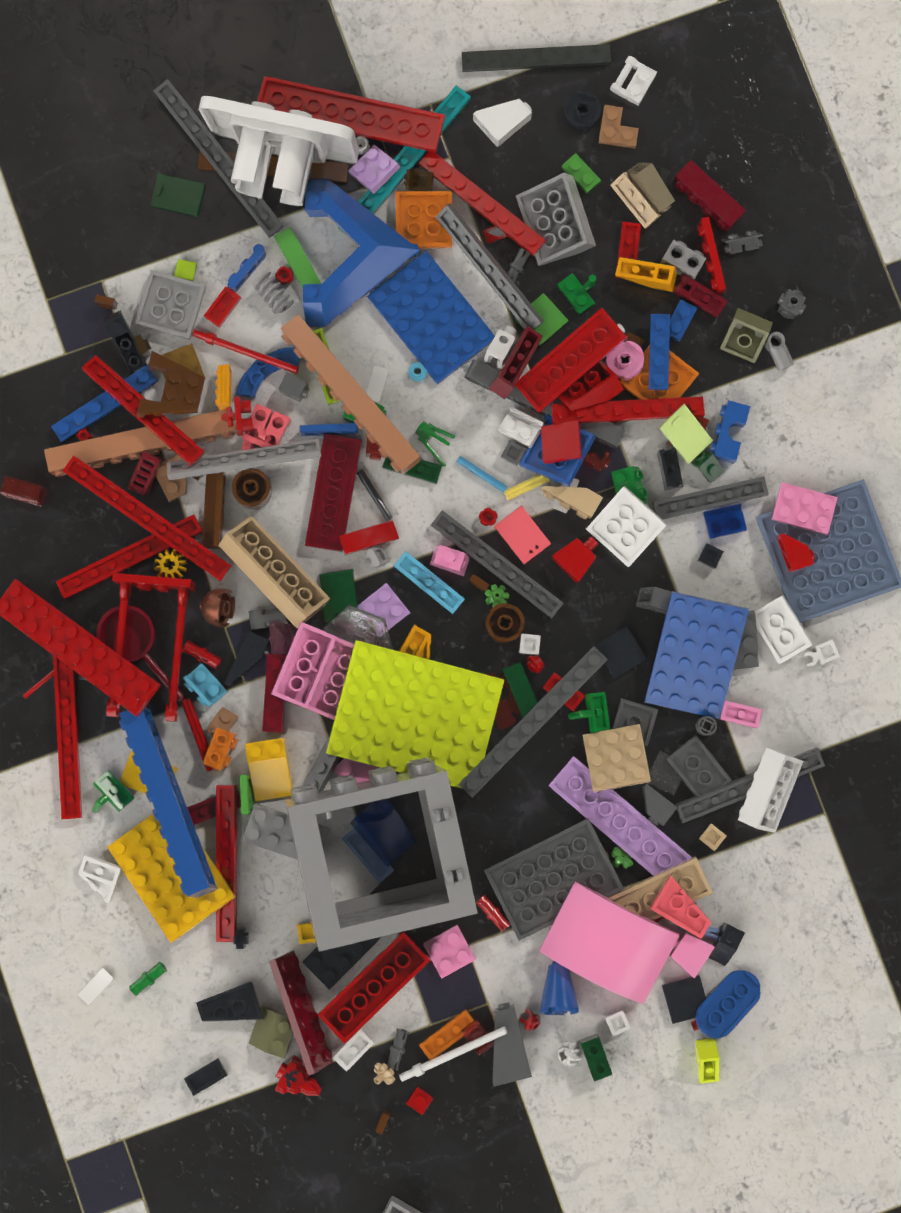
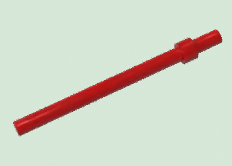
[192,329,299,374]

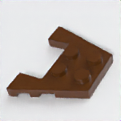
[137,351,205,417]

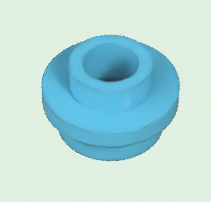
[408,362,427,382]

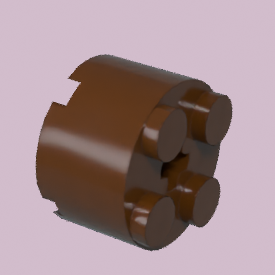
[232,468,272,510]
[485,603,525,643]

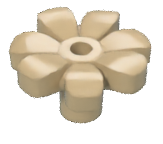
[374,1063,395,1085]

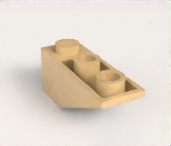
[541,486,603,520]

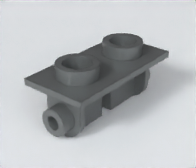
[722,230,763,255]

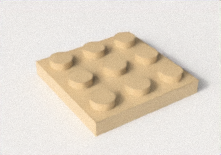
[583,724,651,792]

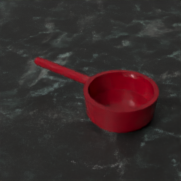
[96,605,184,701]

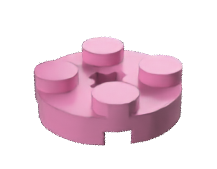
[606,341,644,380]

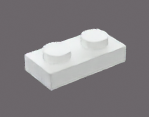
[333,1029,374,1072]

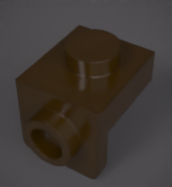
[403,169,434,191]

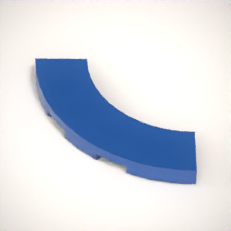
[236,347,300,399]

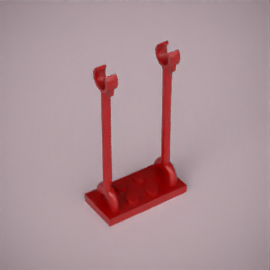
[106,573,196,722]

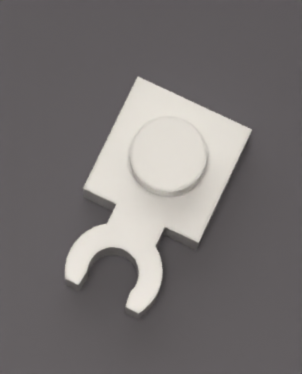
[803,639,840,667]

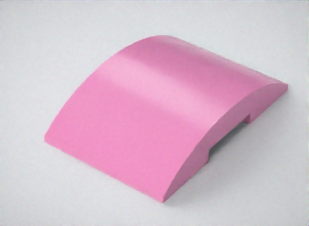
[271,622,354,720]
[539,881,680,1004]

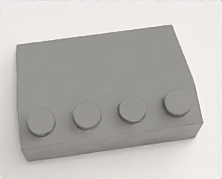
[516,173,596,266]

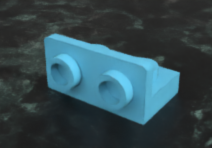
[183,663,228,707]

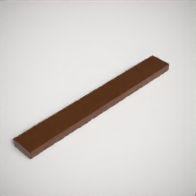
[198,151,349,184]

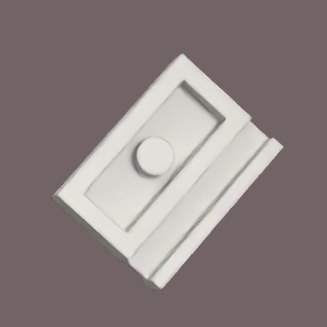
[498,407,545,448]

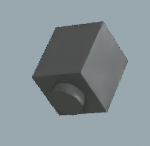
[278,372,310,402]

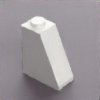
[473,99,532,148]

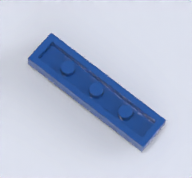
[648,314,670,391]

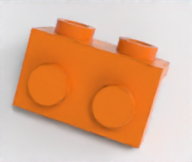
[203,728,239,771]

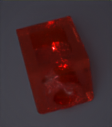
[582,451,611,472]
[461,1019,494,1056]

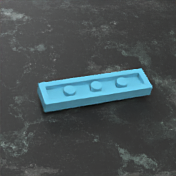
[394,551,465,614]

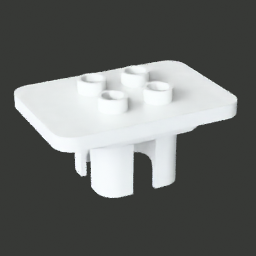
[199,96,359,206]

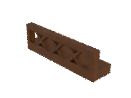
[202,472,226,549]

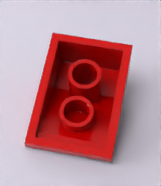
[558,360,624,411]

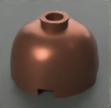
[200,588,235,627]

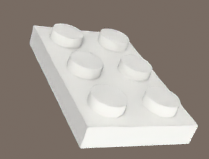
[755,595,813,664]

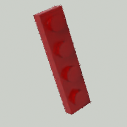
[697,217,726,295]

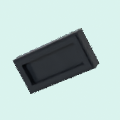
[184,1057,228,1096]

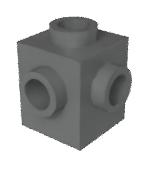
[777,289,806,320]

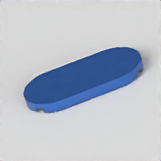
[695,970,761,1039]

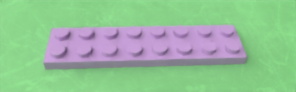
[548,756,692,876]

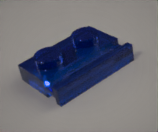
[703,504,747,540]

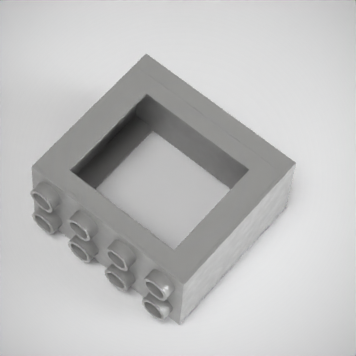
[285,757,478,952]

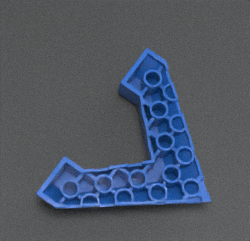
[303,179,420,327]

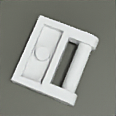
[610,56,657,106]

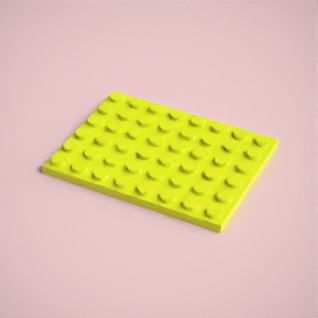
[326,640,504,789]

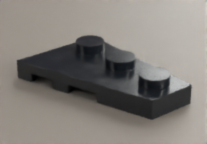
[196,982,265,1022]

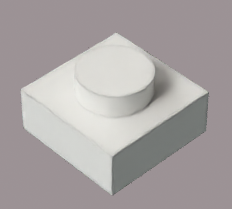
[519,634,541,655]
[604,1010,631,1037]

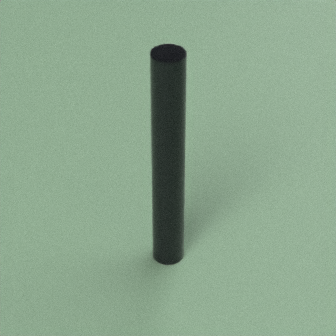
[357,469,393,521]

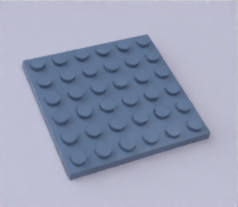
[755,479,901,623]

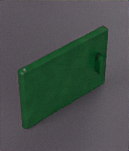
[151,173,206,217]
[319,569,359,623]

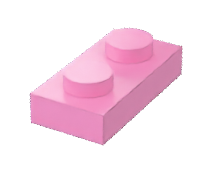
[720,701,762,728]

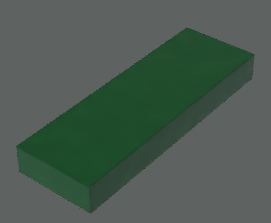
[382,456,442,485]
[503,662,537,718]

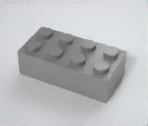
[242,803,330,859]

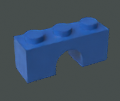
[710,400,750,464]

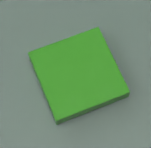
[515,293,569,346]
[240,775,253,815]

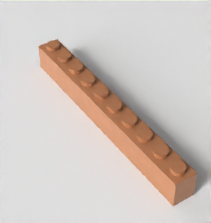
[280,314,421,475]
[44,410,237,476]

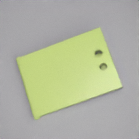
[659,404,713,464]

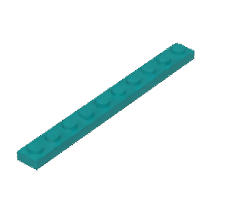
[338,85,471,233]

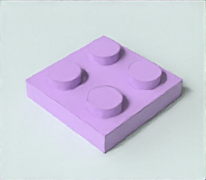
[348,145,400,194]
[358,583,410,637]

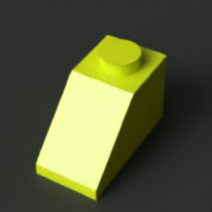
[695,1038,720,1084]

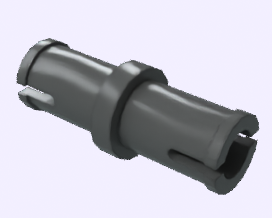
[507,249,530,283]
[387,1028,409,1071]

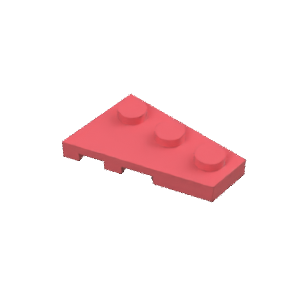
[650,875,711,939]

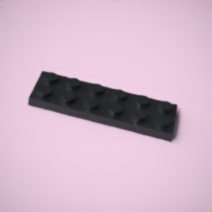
[302,878,395,990]

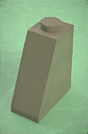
[626,163,675,213]

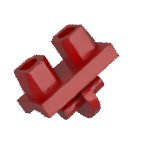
[221,397,253,436]

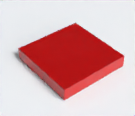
[541,420,582,464]

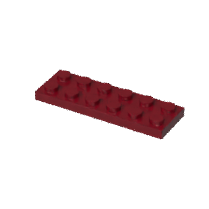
[305,434,362,553]
[269,950,333,1075]

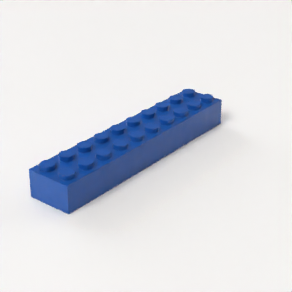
[119,707,218,898]

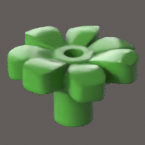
[485,584,509,607]
[611,847,633,868]

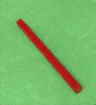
[23,670,54,699]

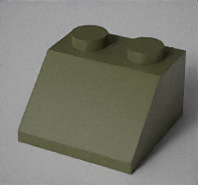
[720,308,773,363]
[249,1005,293,1058]

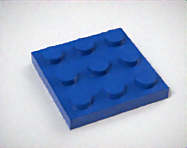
[519,415,596,487]

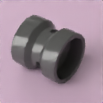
[695,716,717,736]

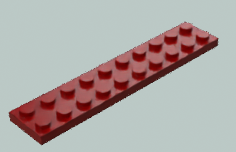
[257,76,445,152]
[0,579,161,717]

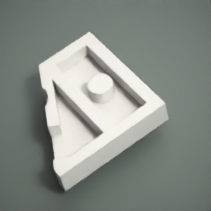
[78,854,122,903]

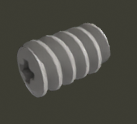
[254,272,294,314]

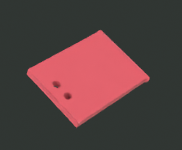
[494,506,551,564]

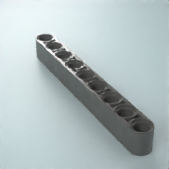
[465,360,625,448]

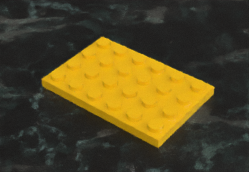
[107,814,236,943]

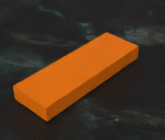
[419,1009,478,1060]

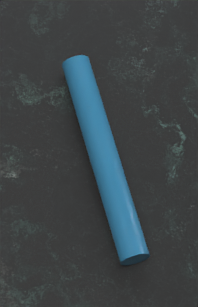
[456,456,508,493]

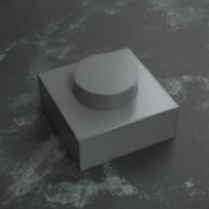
[501,440,526,466]

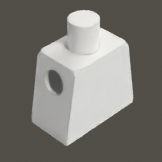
[483,326,516,370]

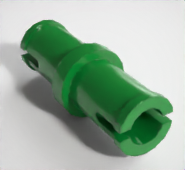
[129,961,167,996]

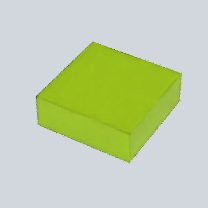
[175,259,197,282]

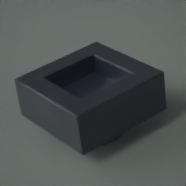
[697,543,724,569]

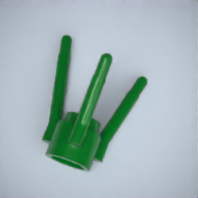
[415,421,455,467]

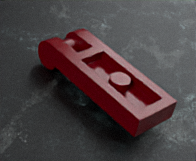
[673,274,727,318]

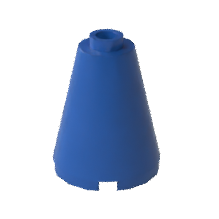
[540,961,579,1015]

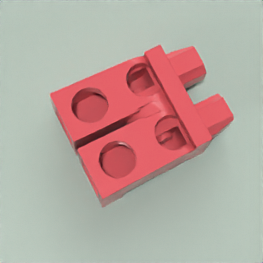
[242,403,292,450]

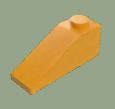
[615,257,677,292]

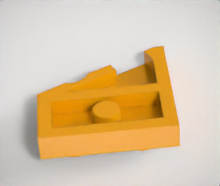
[399,625,431,659]

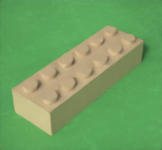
[218,516,330,629]

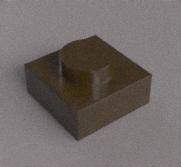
[134,334,152,359]

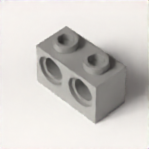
[660,240,706,280]

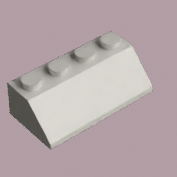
[738,748,803,833]

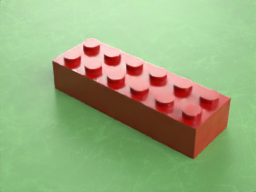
[318,931,431,1044]

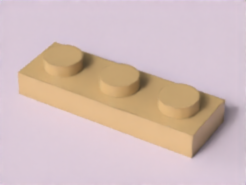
[610,172,661,228]

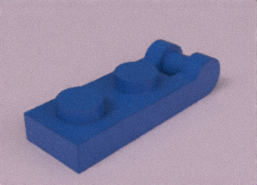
[227,244,266,293]

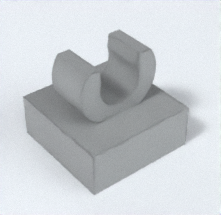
[363,545,389,569]

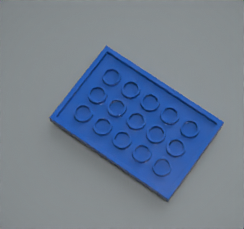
[367,250,495,385]
[644,591,749,719]

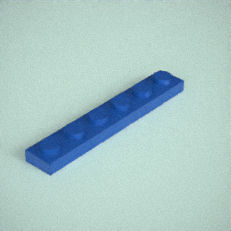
[51,365,158,443]

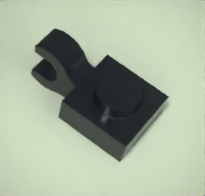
[233,928,249,949]

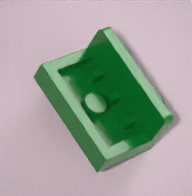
[611,466,648,504]

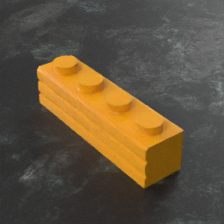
[215,364,232,411]

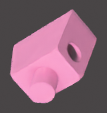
[429,545,470,576]
[669,932,715,978]

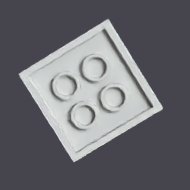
[586,486,667,567]

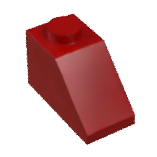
[776,533,815,573]

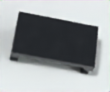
[657,448,683,490]

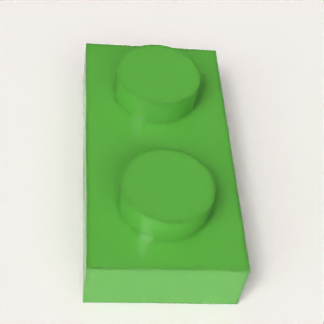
[562,153,601,194]

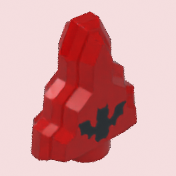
[275,1055,322,1096]

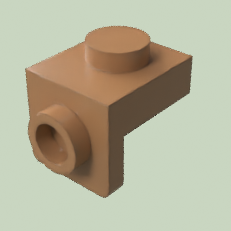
[207,707,238,737]

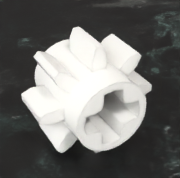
[558,1041,582,1067]

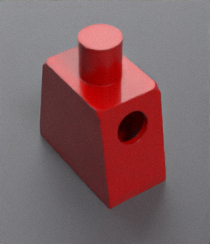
[552,536,599,583]

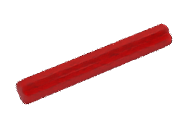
[181,698,215,772]

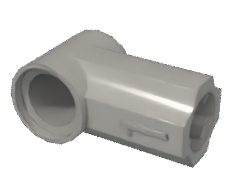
[764,332,794,371]

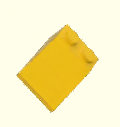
[245,738,293,802]

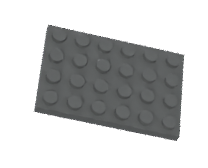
[484,818,624,941]

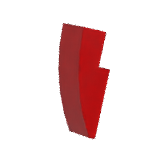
[339,521,399,556]

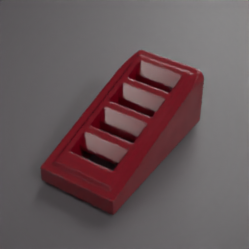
[128,451,161,495]

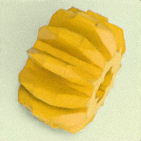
[154,549,187,578]

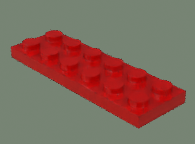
[516,308,628,413]

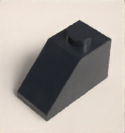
[708,922,745,966]

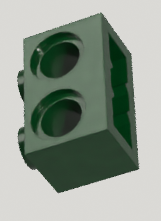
[579,1034,613,1081]

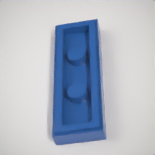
[300,423,358,436]

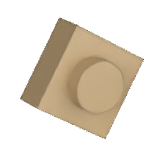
[698,823,726,851]

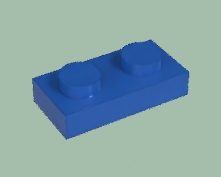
[669,300,697,342]

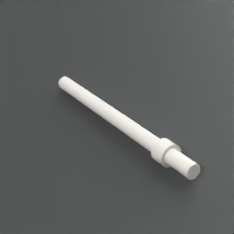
[399,1026,507,1082]

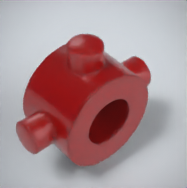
[76,428,93,441]

